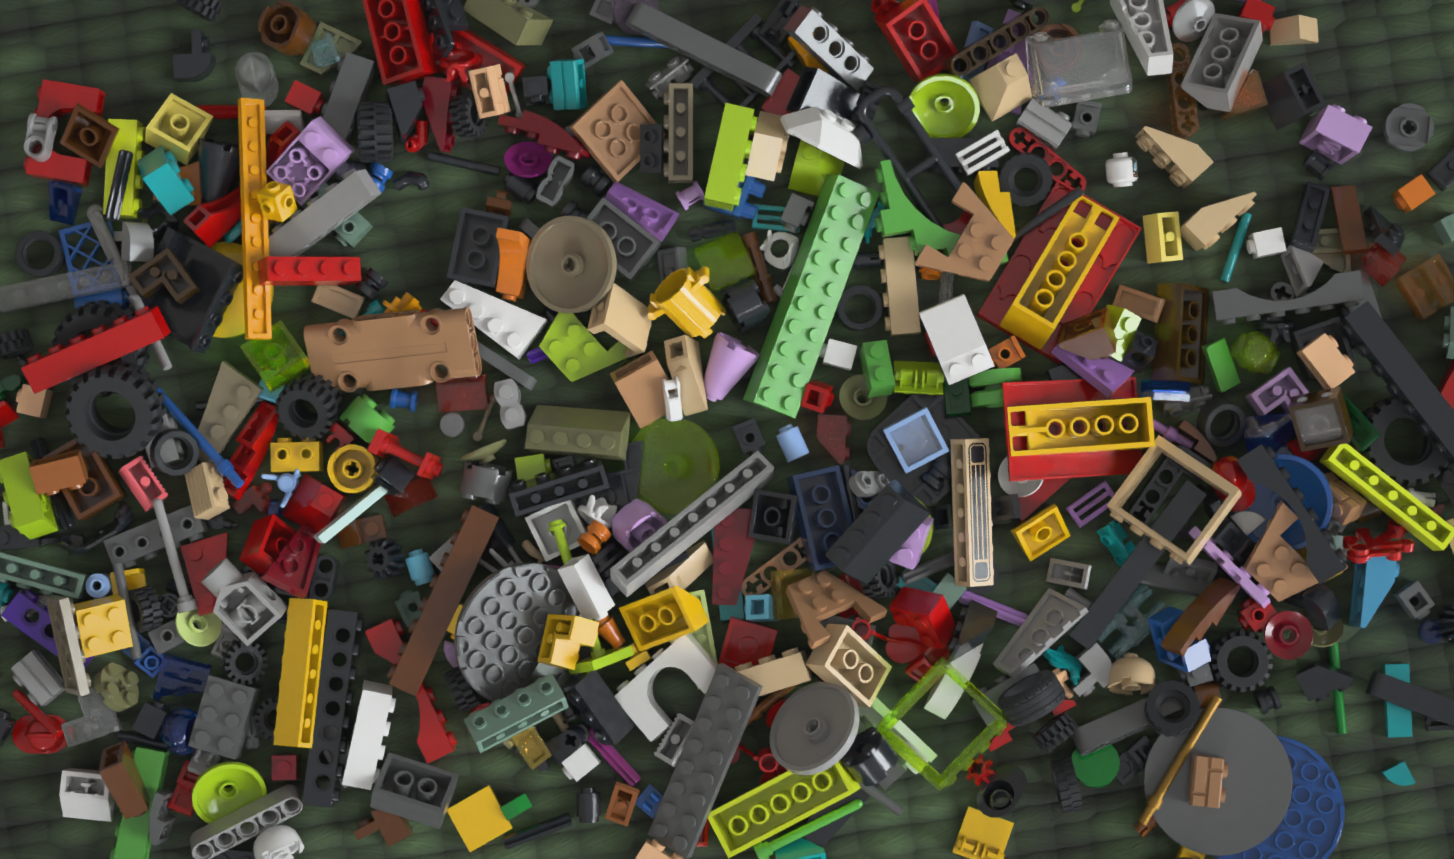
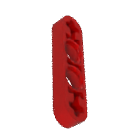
[1008,127,1086,191]

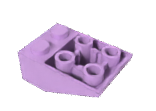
[266,116,355,206]

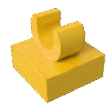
[625,642,651,671]

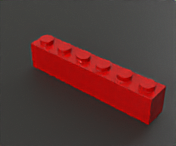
[21,305,171,394]

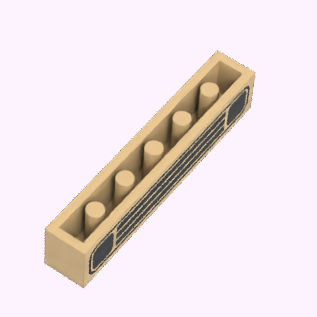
[950,438,994,587]

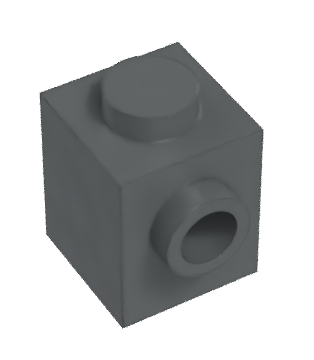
[148,620,186,655]
[1177,662,1213,687]

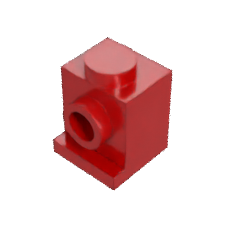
[800,380,834,414]

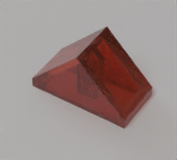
[384,477,438,518]

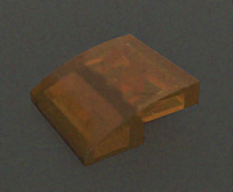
[1394,254,1454,321]

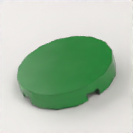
[1071,745,1120,788]

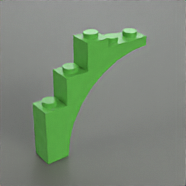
[875,160,1008,275]

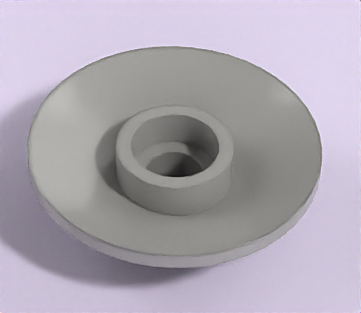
[1172,0,1215,42]

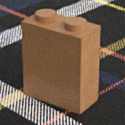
[610,351,675,429]

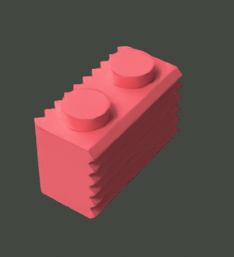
[119,456,168,512]

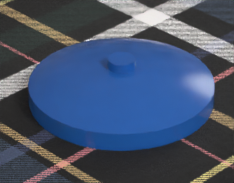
[1234,453,1333,550]

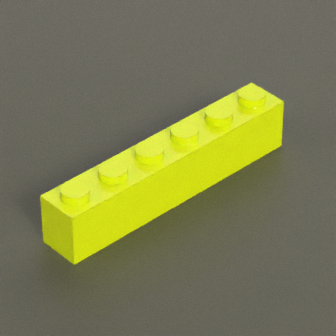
[1319,443,1454,551]

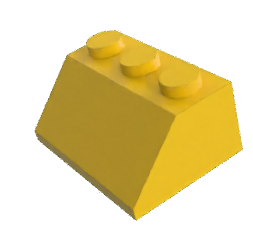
[619,585,709,652]

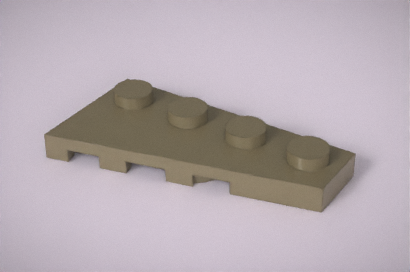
[198,361,264,464]

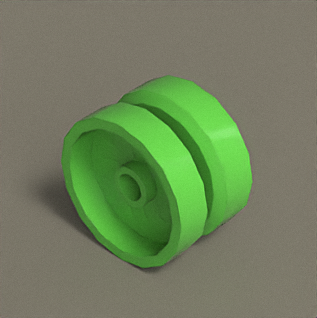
[968,368,1022,408]

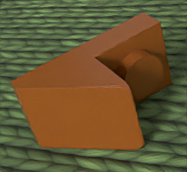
[605,781,640,827]

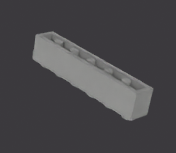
[269,169,381,257]

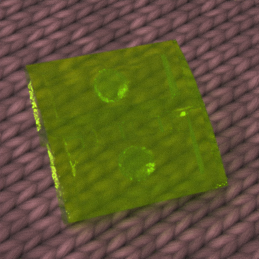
[693,231,756,292]

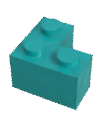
[137,145,195,215]

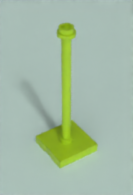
[548,518,634,674]

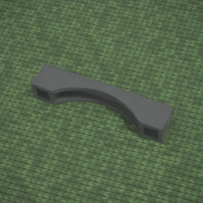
[1212,270,1365,325]

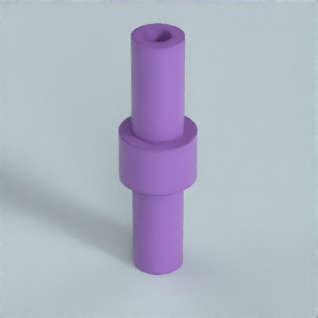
[1153,419,1194,450]

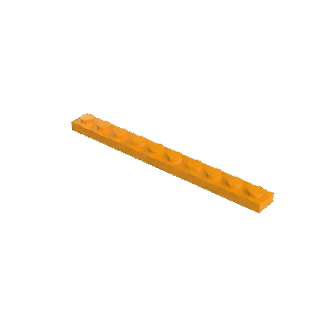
[238,98,272,340]

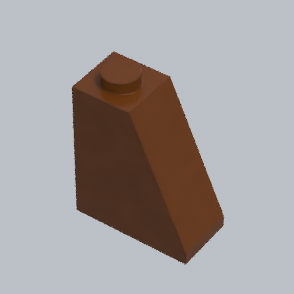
[99,740,150,819]

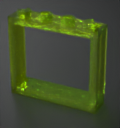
[876,657,1007,791]

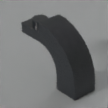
[932,493,1022,530]

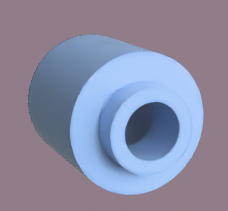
[85,573,113,598]

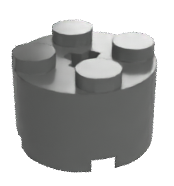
[460,461,513,504]

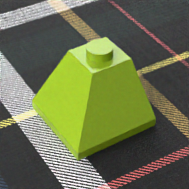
[788,140,845,197]

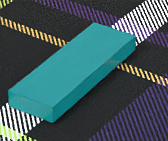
[1383,663,1413,738]

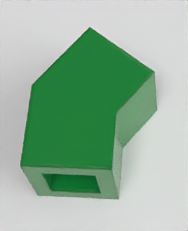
[500,793,532,821]

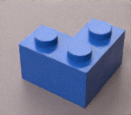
[1148,606,1211,672]

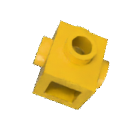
[257,181,298,222]

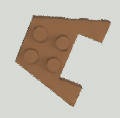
[914,182,1014,282]
[1244,500,1348,602]
[786,570,887,649]

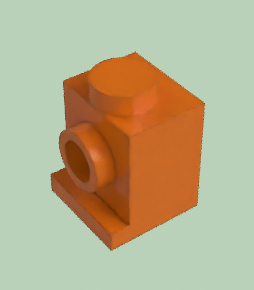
[988,336,1026,369]

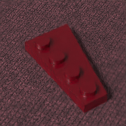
[711,508,755,606]

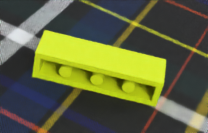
[103,119,146,219]

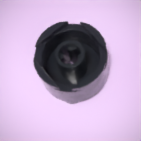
[719,277,771,333]
[841,726,898,786]

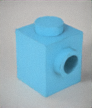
[744,594,778,622]

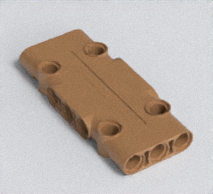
[304,307,482,392]

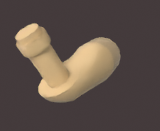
[522,540,545,564]

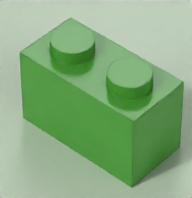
[859,340,895,398]

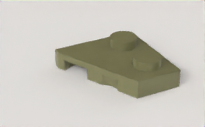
[300,21,363,76]
[1309,228,1351,273]

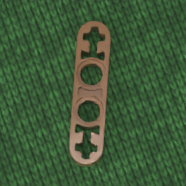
[741,537,806,596]

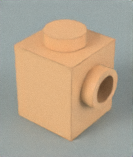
[16,384,53,419]

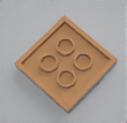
[569,80,666,183]

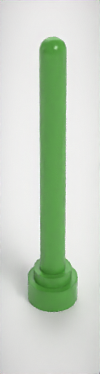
[753,799,863,859]

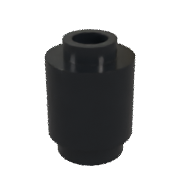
[503,172,538,205]
[576,787,601,823]

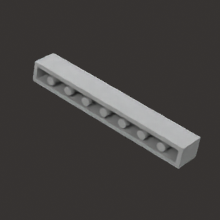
[610,451,774,597]

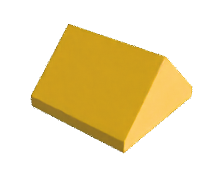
[1010,504,1071,562]

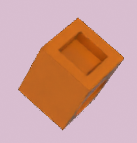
[1392,174,1436,213]

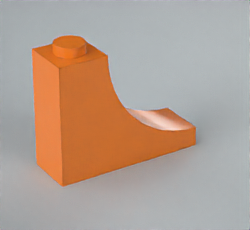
[496,228,532,302]

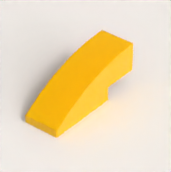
[974,171,1016,238]

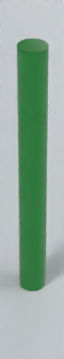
[1328,642,1347,734]

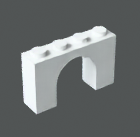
[614,633,718,742]

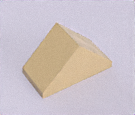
[1269,15,1318,46]

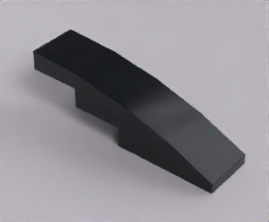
[1211,518,1256,565]

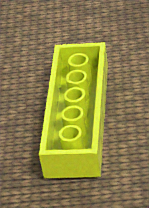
[708,759,861,858]

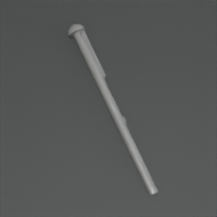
[87,204,172,370]

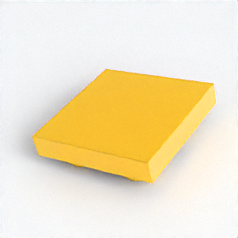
[447,785,513,852]

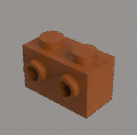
[29,449,88,496]

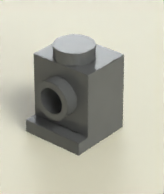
[571,32,614,69]
[1070,99,1102,138]
[780,193,814,233]
[1392,580,1435,619]

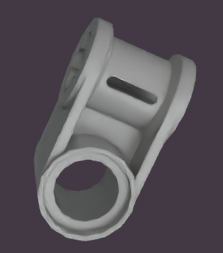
[24,113,58,162]

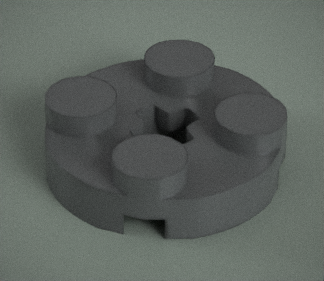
[1383,103,1434,152]

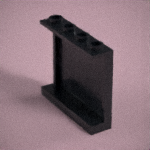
[128,227,243,354]

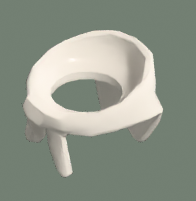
[760,230,799,269]
[577,495,617,529]

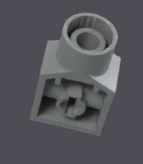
[201,558,288,646]

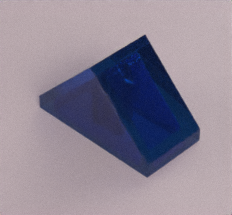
[48,179,82,225]

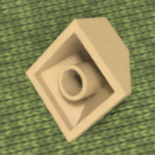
[968,53,1032,122]

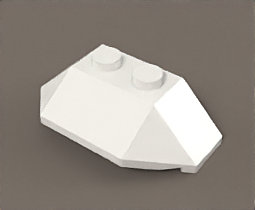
[780,106,863,169]

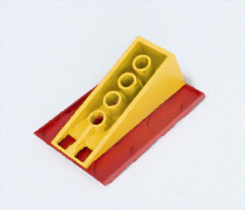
[977,179,1142,365]
[1001,377,1155,482]

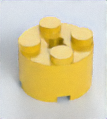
[327,444,378,494]

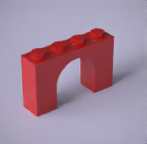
[24,79,106,187]

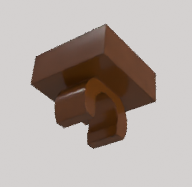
[486,190,512,218]

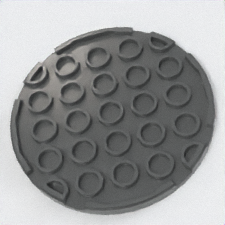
[454,562,589,702]
[1143,707,1293,856]

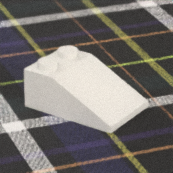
[919,294,994,385]

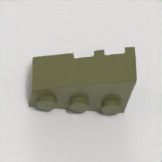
[463,0,553,45]

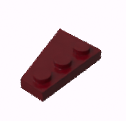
[261,524,321,599]

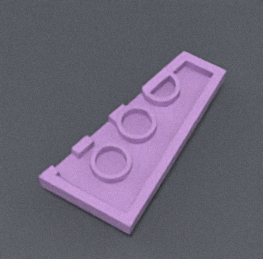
[1189,526,1271,608]

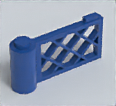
[59,218,130,310]

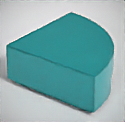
[1381,761,1416,786]

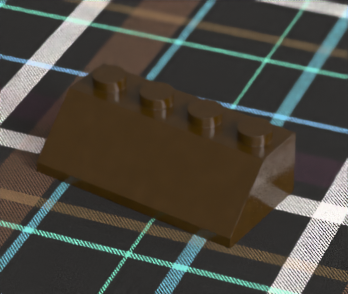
[1152,283,1209,385]

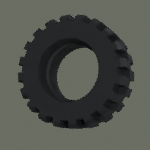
[51,300,151,397]
[65,361,166,459]
[1359,396,1448,487]

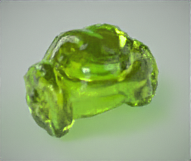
[1230,332,1280,374]

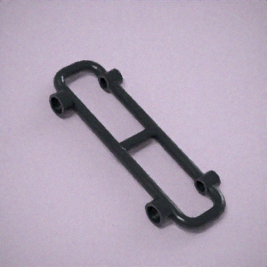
[854,86,972,230]

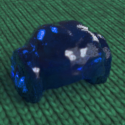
[160,708,198,755]

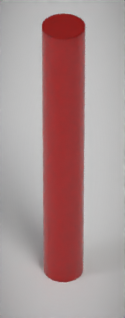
[12,689,63,738]

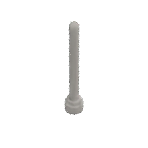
[153,498,198,614]

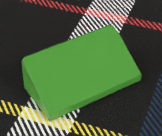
[1201,338,1240,392]

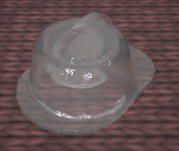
[235,52,279,107]

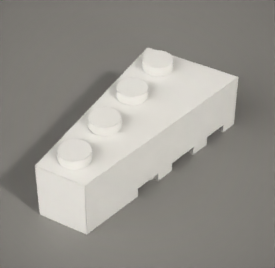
[1110,0,1173,76]
[342,680,396,790]

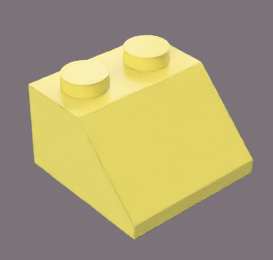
[145,93,213,165]

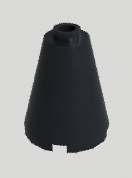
[198,138,240,203]

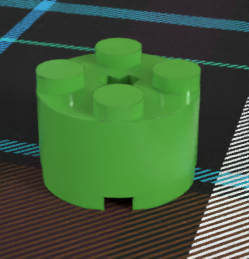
[339,394,395,443]

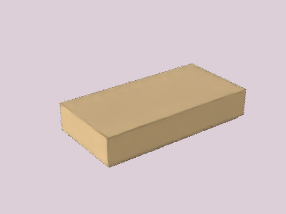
[311,286,366,319]

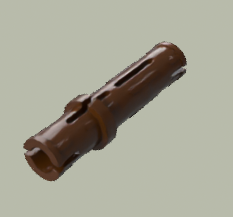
[741,232,777,304]

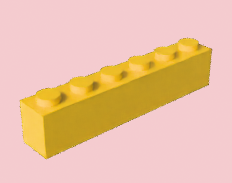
[273,598,328,748]

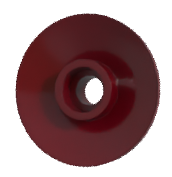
[1264,611,1313,660]

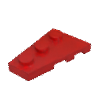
[180,532,229,616]

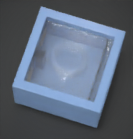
[883,406,949,473]

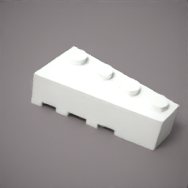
[440,280,548,360]

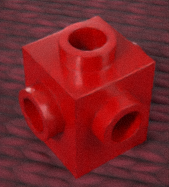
[1236,597,1277,633]

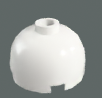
[253,825,304,859]

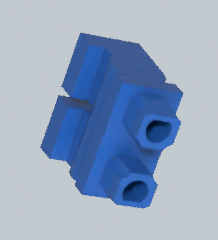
[703,175,766,220]

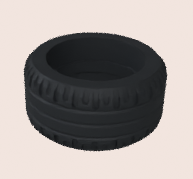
[998,670,1065,727]

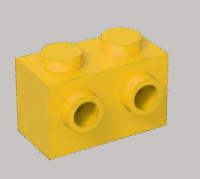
[270,437,323,473]

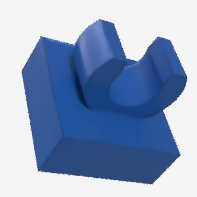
[635,784,664,819]

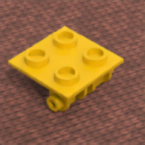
[952,806,1014,859]

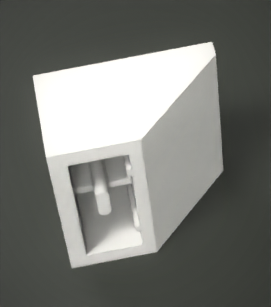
[59,768,115,822]

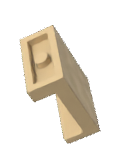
[587,283,652,357]

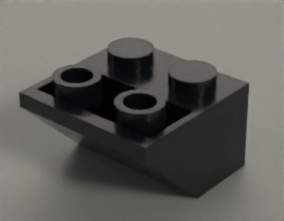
[1256,62,1326,131]

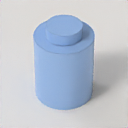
[776,424,810,462]

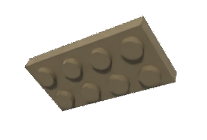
[45,595,91,696]

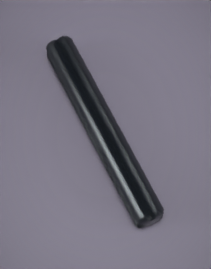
[30,438,75,530]

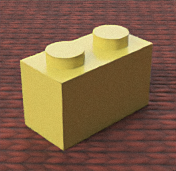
[1143,211,1183,264]

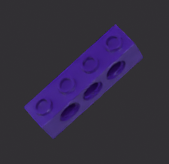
[1,589,94,669]

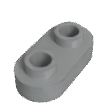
[849,471,890,497]

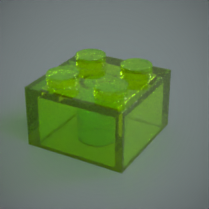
[240,320,310,393]

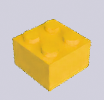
[73,594,133,658]

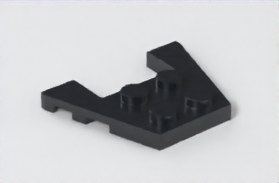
[551,440,644,526]

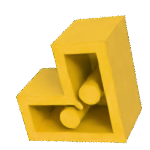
[537,614,599,670]

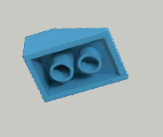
[1348,556,1400,628]

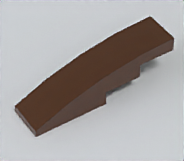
[1161,577,1241,657]

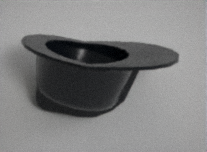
[976,764,1027,818]

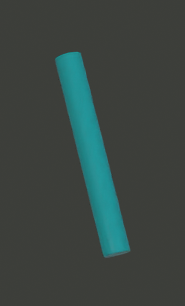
[1220,213,1252,283]

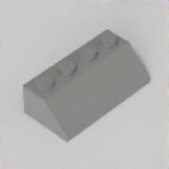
[1181,13,1263,112]

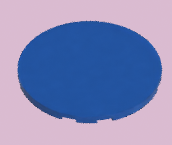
[1213,735,1345,859]

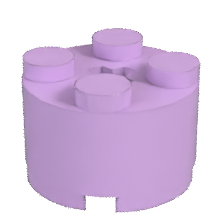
[611,499,668,552]

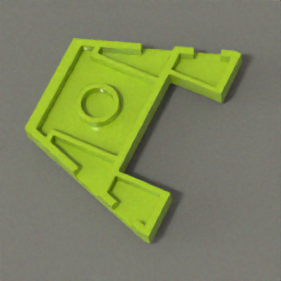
[539,312,628,382]

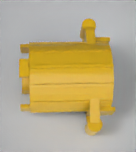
[648,266,726,338]

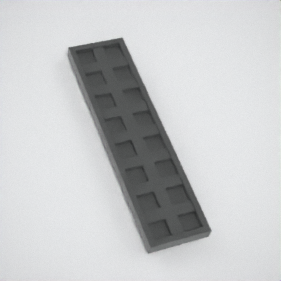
[648,663,763,859]

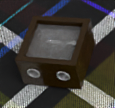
[1288,387,1354,452]

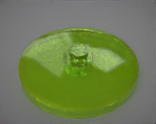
[631,418,720,515]

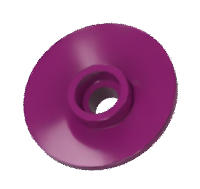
[504,142,552,178]

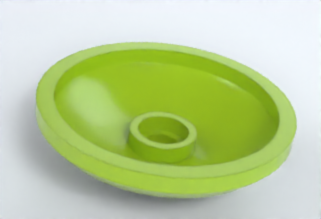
[909,74,980,138]
[192,762,267,824]

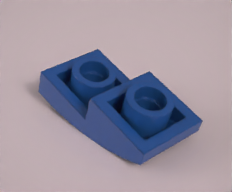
[120,631,169,678]

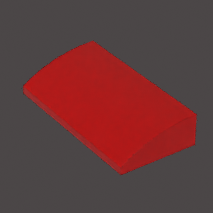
[429,29,526,97]

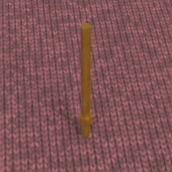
[1138,695,1222,825]

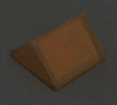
[1221,69,1268,120]

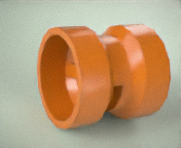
[577,520,611,555]

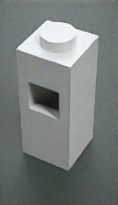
[558,554,615,621]

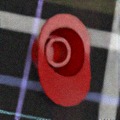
[1211,456,1256,512]
[12,715,71,754]

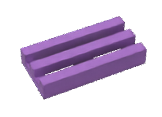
[1065,480,1115,528]

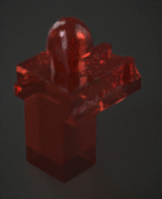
[232,482,273,514]

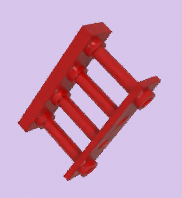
[367,428,444,480]

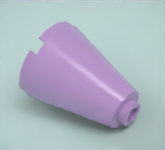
[704,332,760,402]

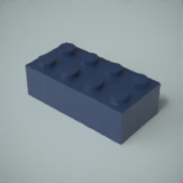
[787,465,853,572]

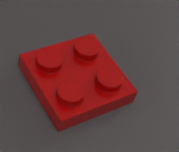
[718,616,778,668]

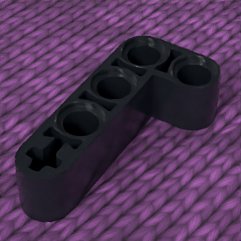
[1126,446,1211,526]
[240,555,340,601]

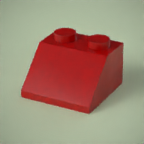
[239,514,295,574]

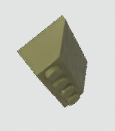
[525,405,631,461]

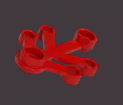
[1342,519,1414,564]

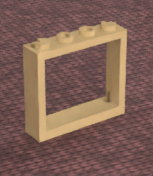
[1107,435,1242,565]

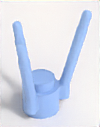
[261,469,301,508]

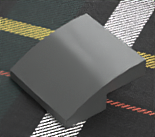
[149,788,176,846]

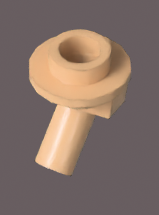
[1052,668,1074,699]

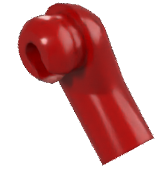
[404,120,428,153]

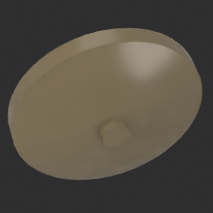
[526,216,617,313]

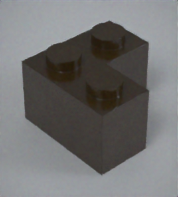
[128,248,201,304]

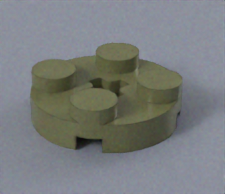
[94,662,139,712]

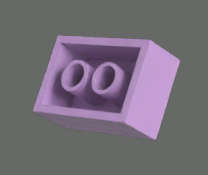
[1299,104,1372,165]

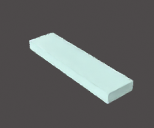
[313,484,387,543]

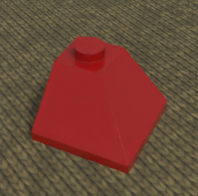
[282,473,348,532]

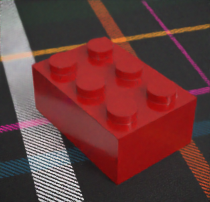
[876,0,958,83]

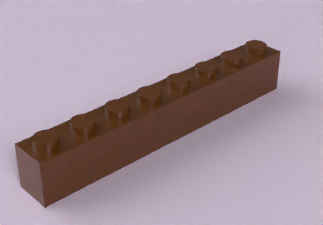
[387,505,499,696]

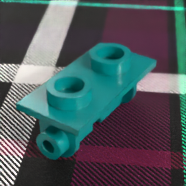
[1096,520,1135,567]

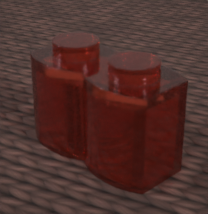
[1361,241,1407,287]

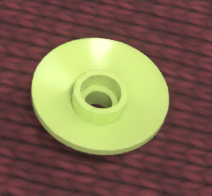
[175,609,222,647]

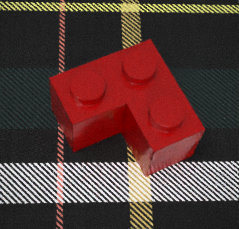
[889,586,956,649]

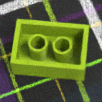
[0,451,58,540]

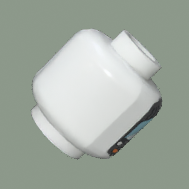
[1105,152,1138,187]

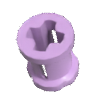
[675,180,705,211]

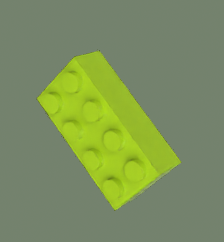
[704,103,758,211]

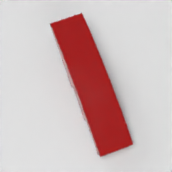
[223,401,280,501]

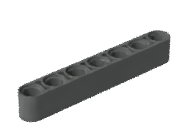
[625,1,782,97]

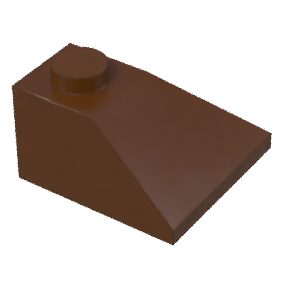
[60,103,119,168]
[1058,307,1117,360]

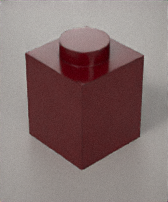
[271,753,301,780]

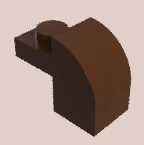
[354,809,413,847]

